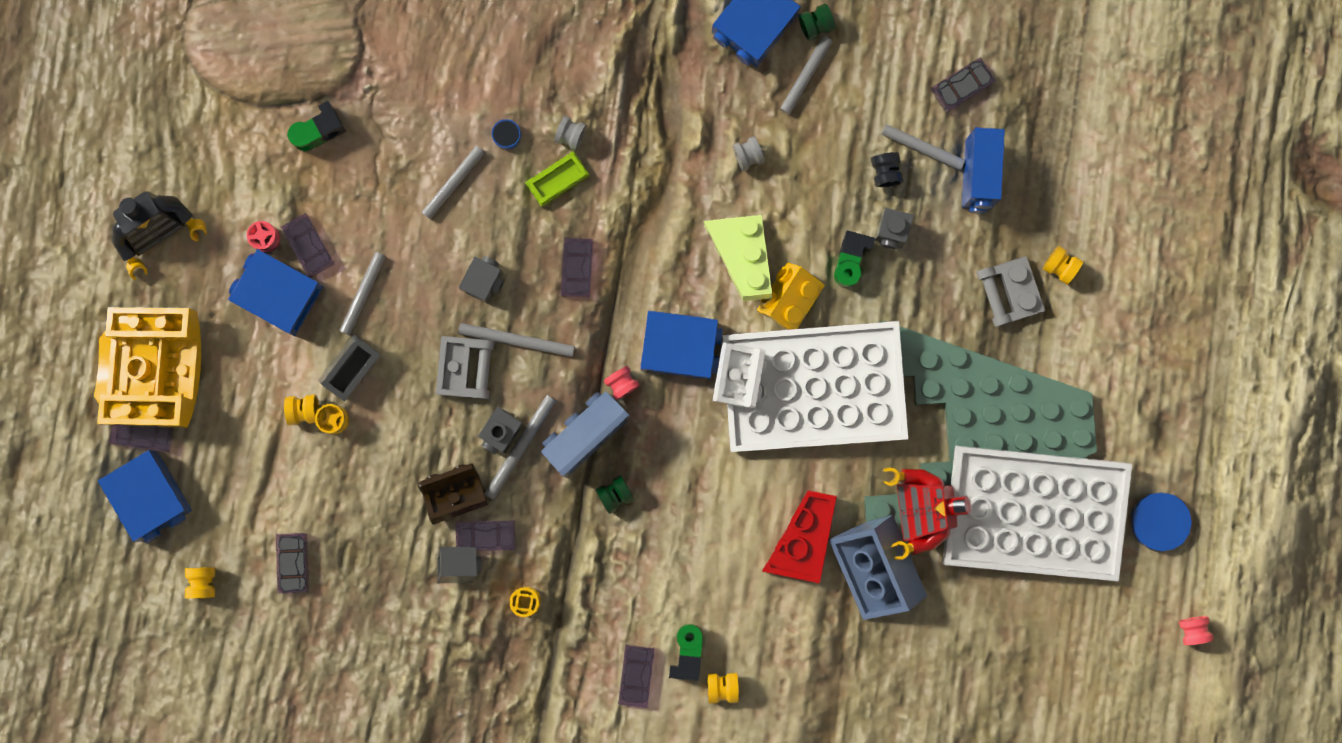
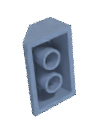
[541,391,631,478]
[829,515,927,620]

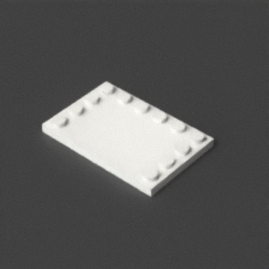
[722,321,908,452]
[942,445,1132,581]

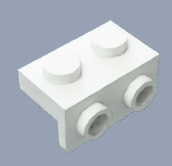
[712,343,767,408]

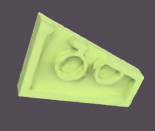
[704,215,772,301]

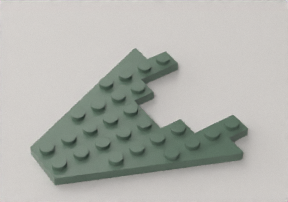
[864,321,1097,544]

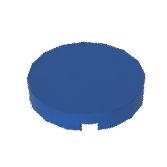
[1131,492,1192,551]

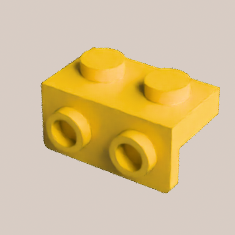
[757,263,825,330]

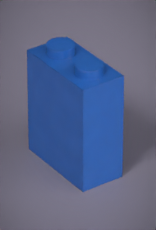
[712,0,801,68]
[962,127,1005,214]
[228,249,324,336]
[640,311,723,380]
[98,450,193,544]

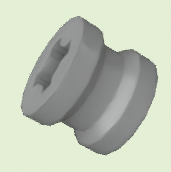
[554,115,587,151]
[732,136,765,172]

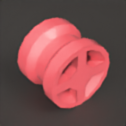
[247,221,281,253]
[604,366,640,401]
[1179,616,1214,646]

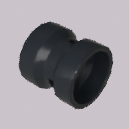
[871,152,904,188]

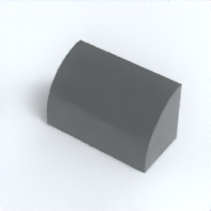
[318,334,380,402]

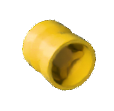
[1042,245,1084,285]
[284,394,320,426]
[315,404,350,435]
[185,567,215,598]
[510,586,541,617]
[707,673,739,704]

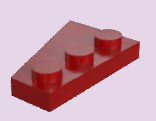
[762,490,837,583]

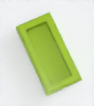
[525,151,590,207]

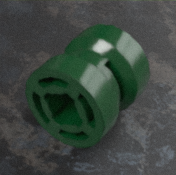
[798,3,836,41]
[595,475,635,515]

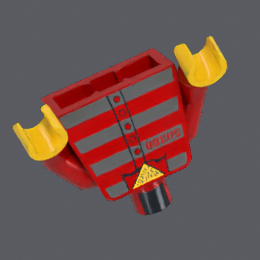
[882,467,971,560]

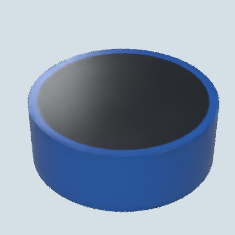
[492,119,521,150]

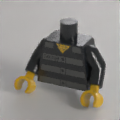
[111,191,207,280]

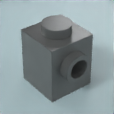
[875,207,914,250]
[459,256,505,304]
[478,407,524,455]
[437,547,482,583]

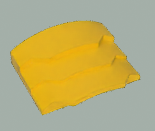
[94,308,201,428]

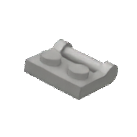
[976,256,1045,327]
[436,336,495,400]

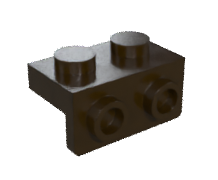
[417,463,488,525]

